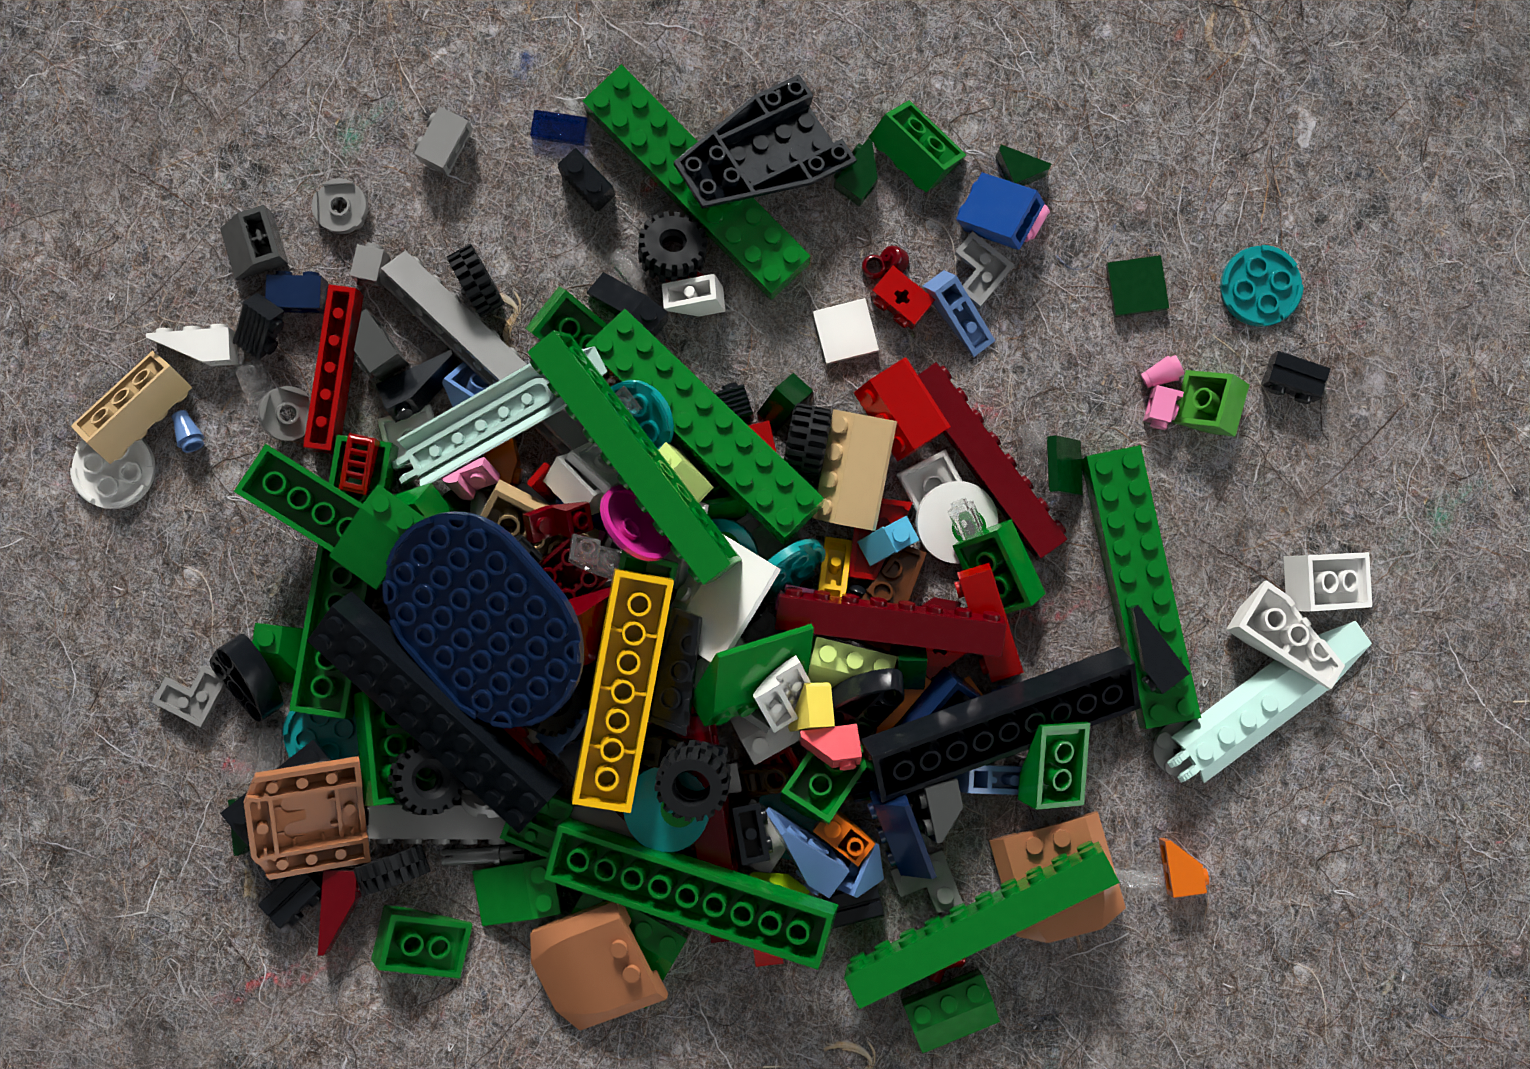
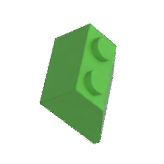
[1172,370,1249,437]

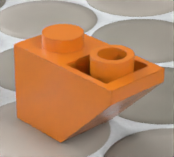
[813,810,875,866]

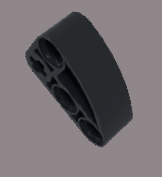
[209,634,284,722]
[832,668,905,738]

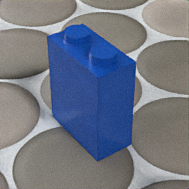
[956,172,1045,250]

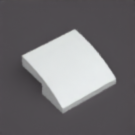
[753,655,811,733]

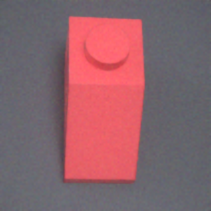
[799,724,862,770]

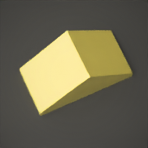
[788,683,835,732]

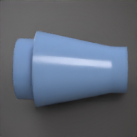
[171,410,204,453]

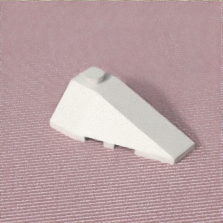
[1226,581,1345,690]

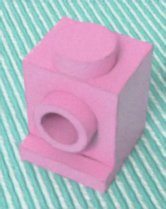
[1143,385,1184,430]

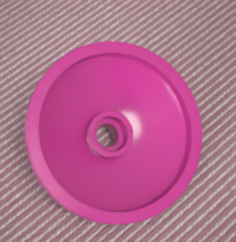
[600,485,672,561]

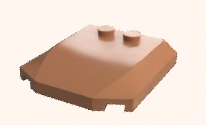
[244,756,371,880]
[989,811,1126,943]
[530,900,668,1031]

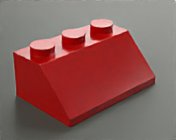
[853,357,951,462]

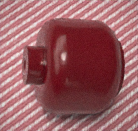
[879,245,909,272]

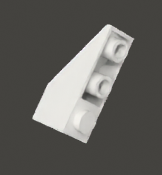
[146,324,238,367]

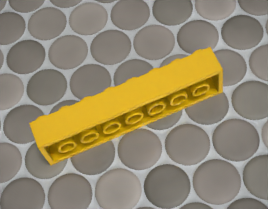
[572,568,674,813]

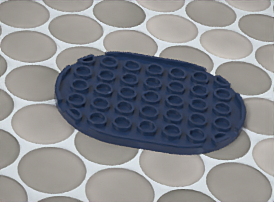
[383,512,584,729]

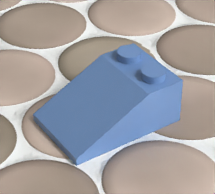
[765,807,850,898]

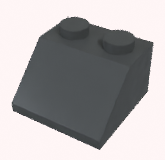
[354,309,409,382]

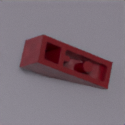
[318,867,362,956]

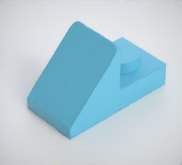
[857,516,919,566]

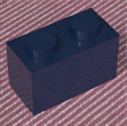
[265,271,328,314]

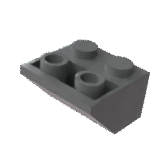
[220,205,289,280]
[908,777,963,844]

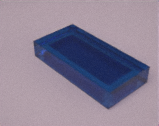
[530,110,588,146]

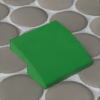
[500,794,575,859]

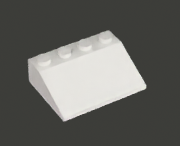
[665,534,781,662]

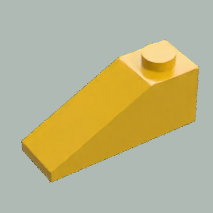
[817,536,852,597]

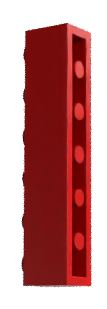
[303,284,364,454]

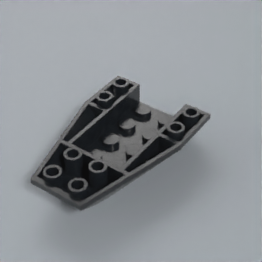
[673,75,857,209]

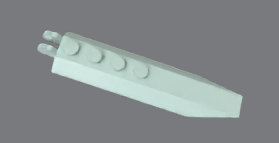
[392,346,608,486]
[1167,621,1372,783]

